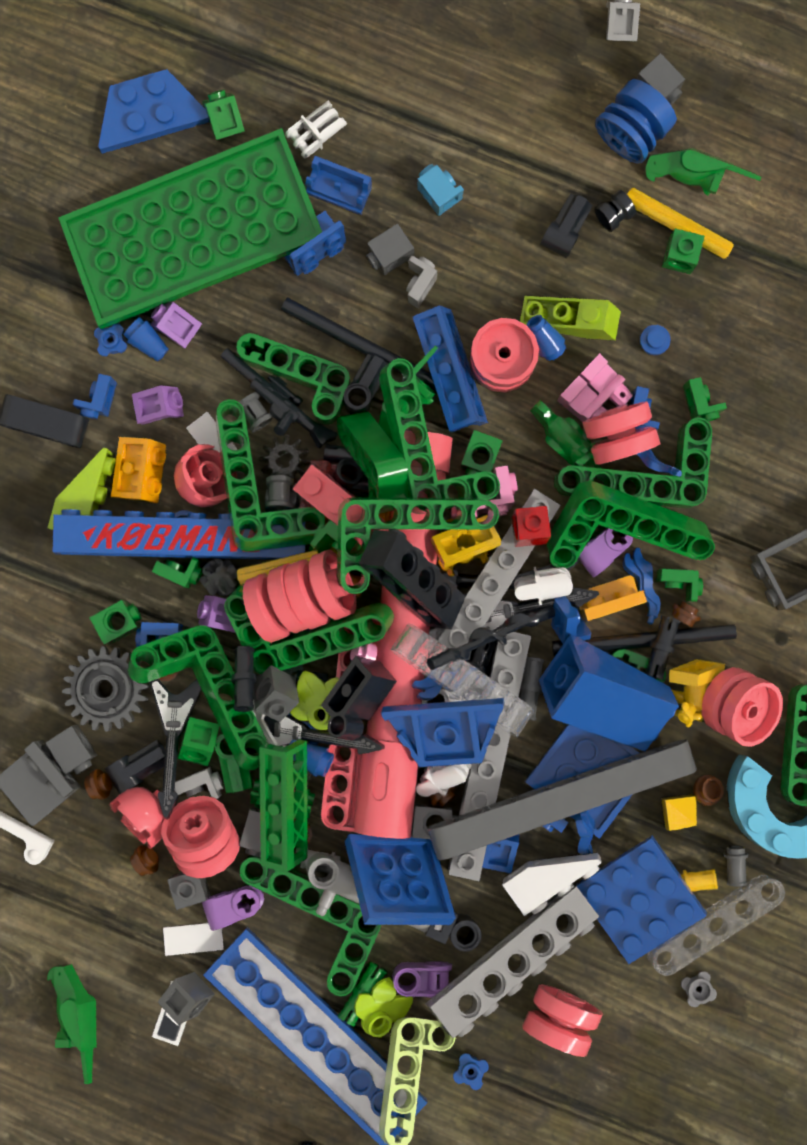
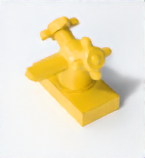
[431,515,501,577]
[669,659,725,727]

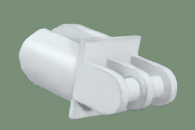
[285,100,347,158]
[514,567,573,605]
[416,764,472,797]

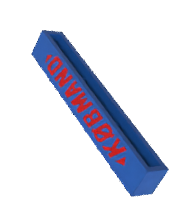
[53,509,305,560]

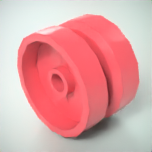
[470,318,539,393]
[582,401,661,464]
[284,550,356,630]
[243,563,308,643]
[702,667,783,747]
[161,796,240,879]
[522,984,603,1057]

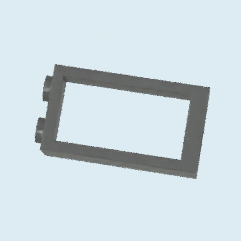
[750,528,807,611]

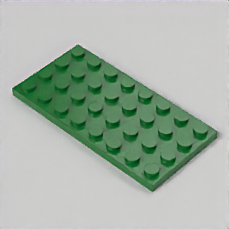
[58,128,322,329]

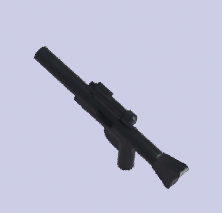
[220,348,338,449]

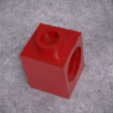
[511,506,551,547]

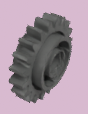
[62,646,150,732]

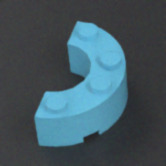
[727,754,807,858]

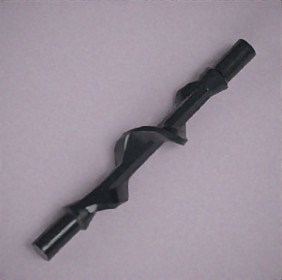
[427,606,555,670]

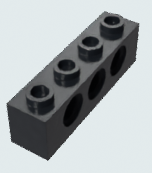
[359,529,465,630]

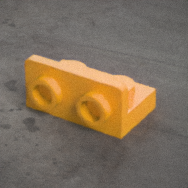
[111,437,166,503]
[579,575,647,622]

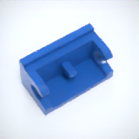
[305,156,372,215]

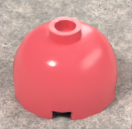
[174,444,238,507]
[109,787,165,849]

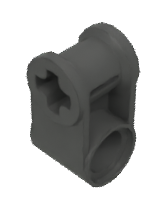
[265,475,298,513]

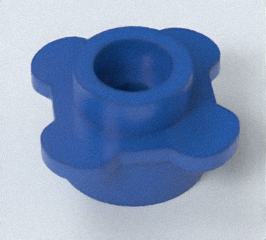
[94,324,127,357]
[453,1053,489,1090]

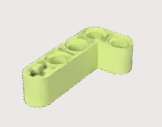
[379,1017,456,1145]

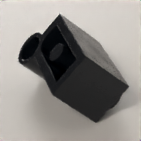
[321,656,397,741]

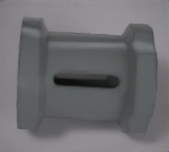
[239,392,274,433]

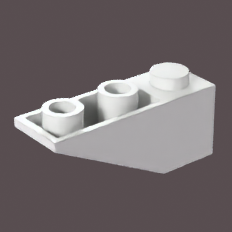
[502,853,601,916]

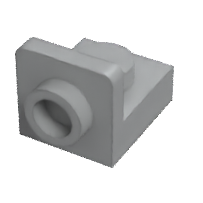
[606,0,640,41]
[406,256,437,309]
[175,767,224,799]

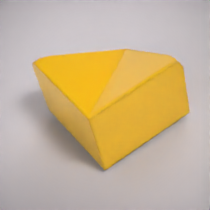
[661,794,697,831]

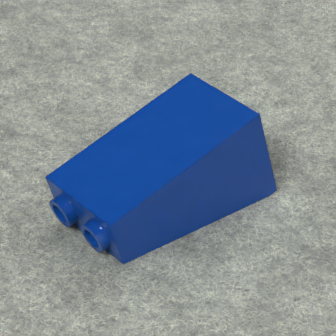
[539,634,679,751]

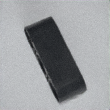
[0,394,90,449]

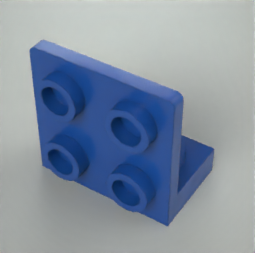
[284,211,346,276]

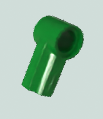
[215,733,253,793]

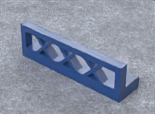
[413,305,488,432]

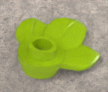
[290,671,339,730]
[354,977,413,1037]

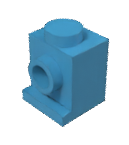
[417,164,464,216]

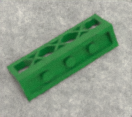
[259,739,308,872]

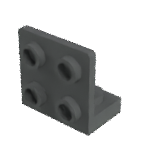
[0,740,81,826]

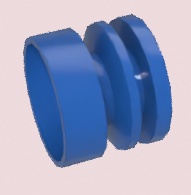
[595,79,677,164]

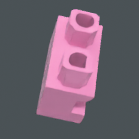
[557,353,633,422]

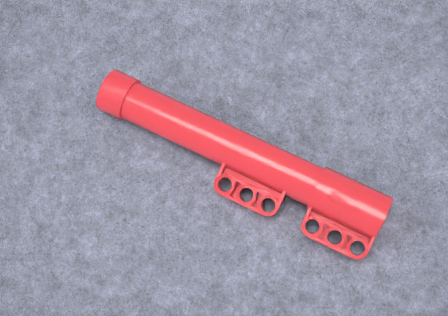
[321,431,453,839]

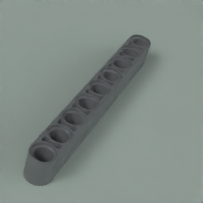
[428,739,697,860]

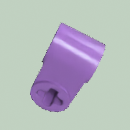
[578,528,633,578]
[202,885,264,931]
[392,961,452,998]

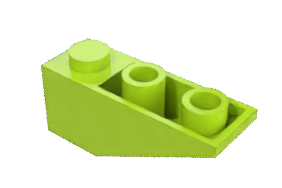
[520,296,621,341]
[48,448,116,530]

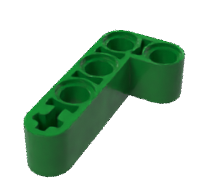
[236,333,351,425]
[337,411,408,514]
[780,684,807,806]

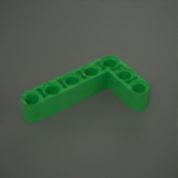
[379,358,500,514]
[216,399,325,551]
[553,418,712,508]
[546,481,715,568]
[337,497,499,594]
[224,584,394,674]
[127,625,268,771]
[240,855,381,996]

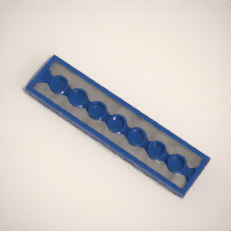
[203,927,427,1145]

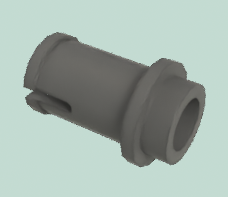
[723,846,749,887]

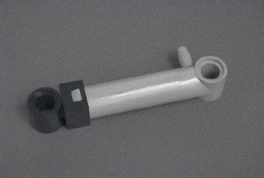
[306,852,481,952]

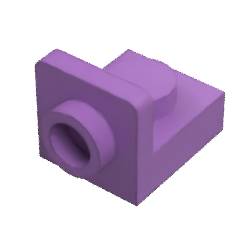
[151,302,202,348]
[132,385,184,424]
[197,595,244,633]

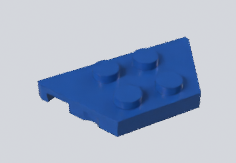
[98,69,209,154]
[381,698,505,767]

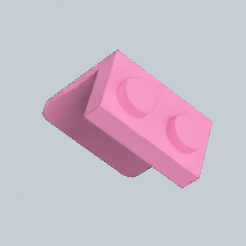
[451,465,517,519]

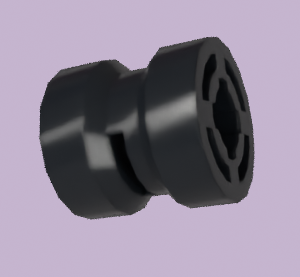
[594,190,636,232]

